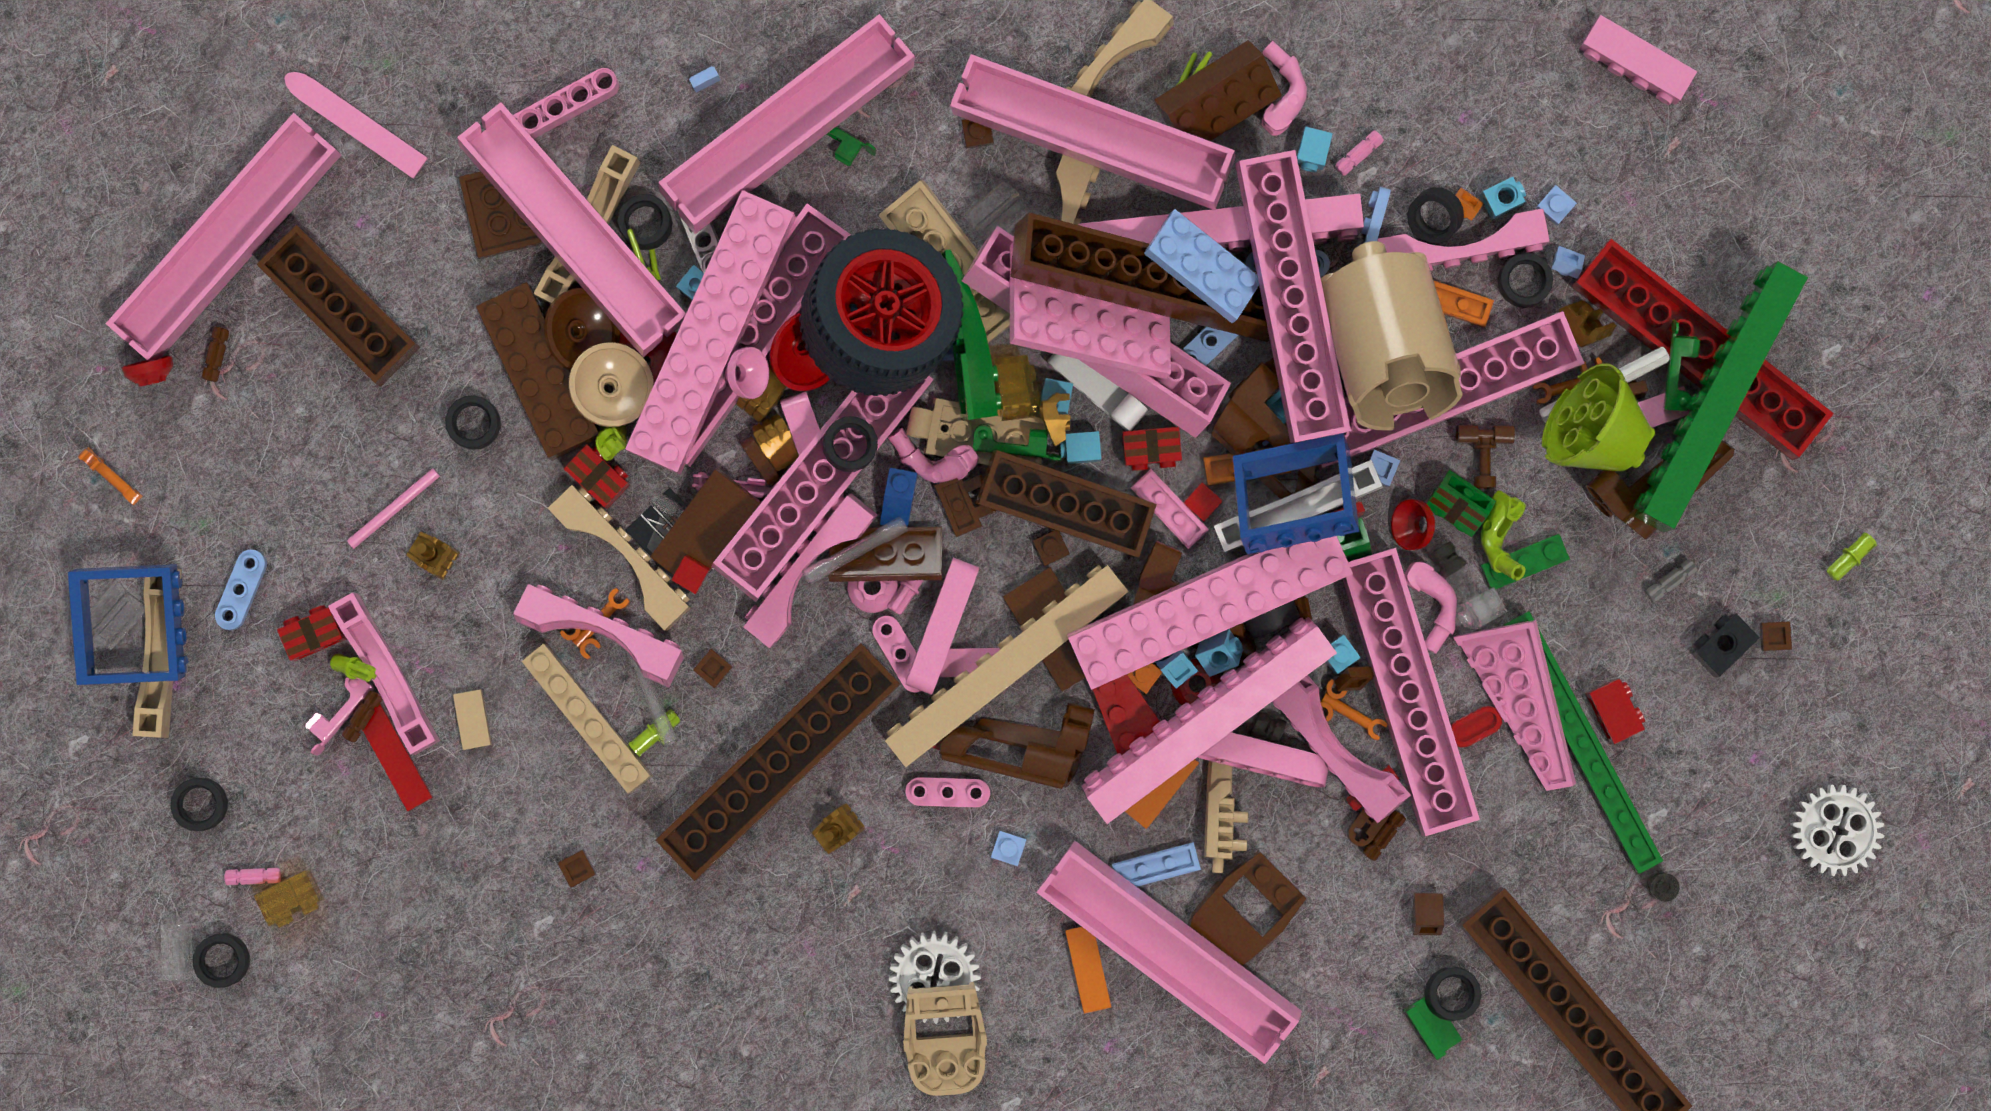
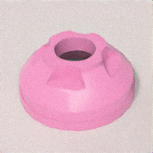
[725,347,769,399]
[847,581,898,613]

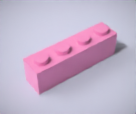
[1579,15,1697,105]

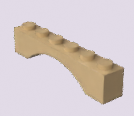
[1066,0,1174,98]
[534,145,640,305]
[1056,155,1101,225]
[548,485,691,631]
[133,569,182,738]
[522,644,653,794]

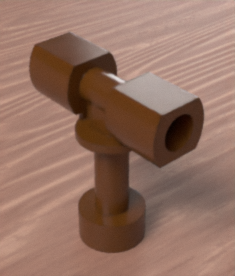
[1455,425,1515,489]

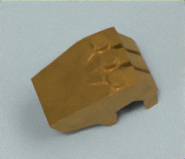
[1558,300,1617,348]
[736,364,787,422]
[1039,392,1071,445]
[752,413,799,472]
[406,532,460,580]
[812,803,865,855]

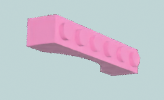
[1377,209,1550,271]
[744,494,878,648]
[513,584,684,687]
[328,592,440,755]
[1272,675,1411,823]

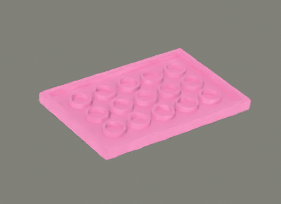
[1010,243,1171,379]

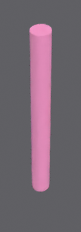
[347,468,440,549]

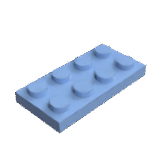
[1144,209,1259,323]

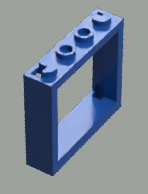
[1233,433,1359,554]
[68,564,189,685]

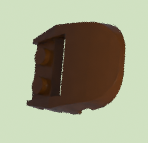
[1188,851,1306,966]

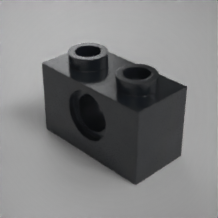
[1691,613,1760,677]

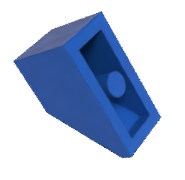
[880,468,918,527]

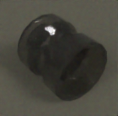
[1428,541,1467,579]
[1250,710,1287,744]
[1646,872,1680,902]

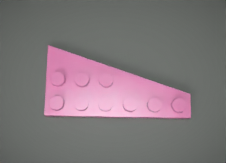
[1453,620,1576,791]

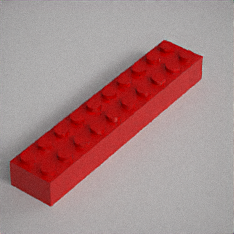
[1571,239,1834,460]

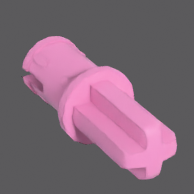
[888,580,924,615]

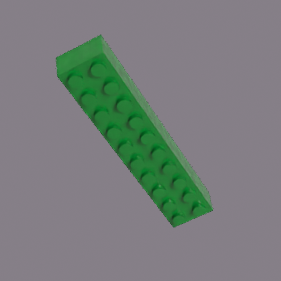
[1633,261,1808,533]

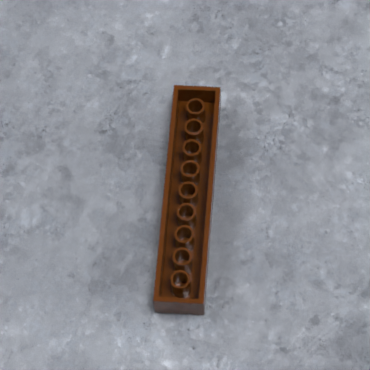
[1010,212,1270,342]
[656,643,901,881]
[1458,887,1692,1111]

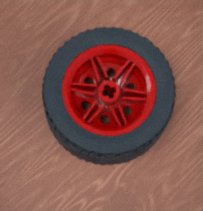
[799,228,964,396]

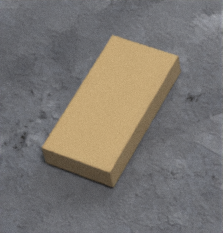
[453,689,492,750]

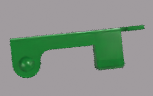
[826,127,876,166]
[1663,320,1700,411]
[973,424,1061,460]

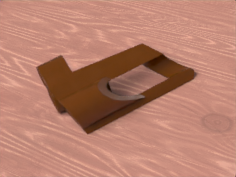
[1211,362,1318,499]
[1586,440,1735,540]
[1133,541,1256,668]
[939,703,1095,789]

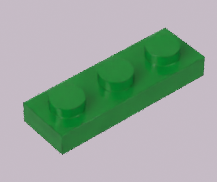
[1480,534,1570,591]

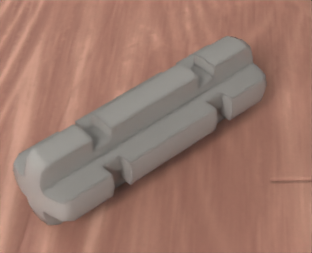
[1646,559,1697,602]

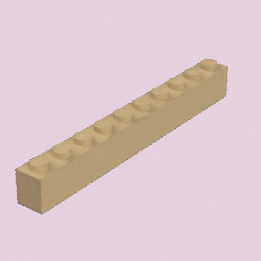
[885,565,1129,767]

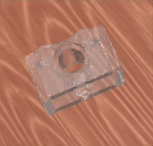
[1456,587,1507,630]

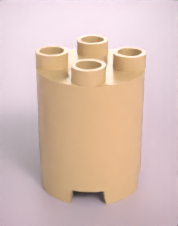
[1321,241,1463,430]

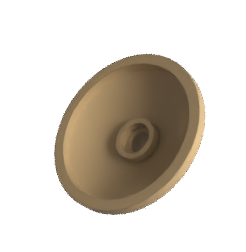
[568,343,654,427]

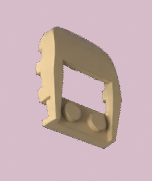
[903,982,987,1096]

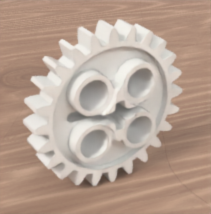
[1790,785,1884,876]
[889,931,981,1024]

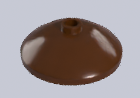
[544,288,620,371]

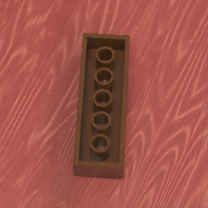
[256,225,421,387]
[476,282,600,461]
[975,450,1157,558]

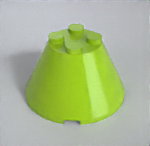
[1542,363,1655,471]

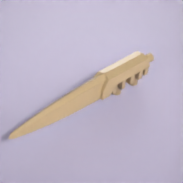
[1204,668,1248,873]

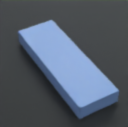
[1112,842,1201,887]

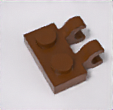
[934,474,998,537]

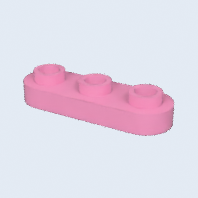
[873,616,921,693]
[906,777,990,807]

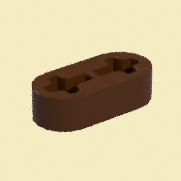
[740,436,781,487]
[1347,807,1389,846]

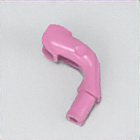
[1262,41,1307,136]
[888,428,979,483]
[1404,562,1457,654]

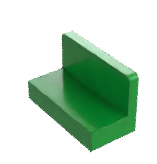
[1403,996,1462,1060]

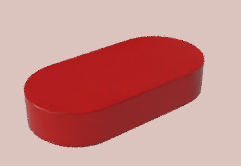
[1451,706,1502,748]

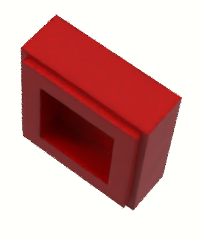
[1184,482,1223,522]
[672,555,710,594]

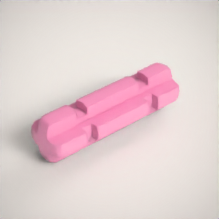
[1335,130,1384,176]
[224,868,281,885]

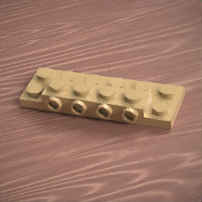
[879,180,1010,343]

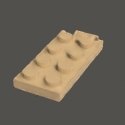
[906,398,1046,466]

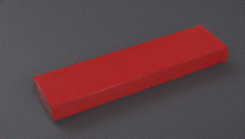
[353,703,434,811]

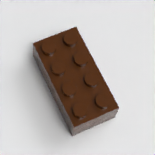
[1154,40,1282,141]

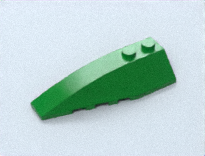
[941,249,1002,420]

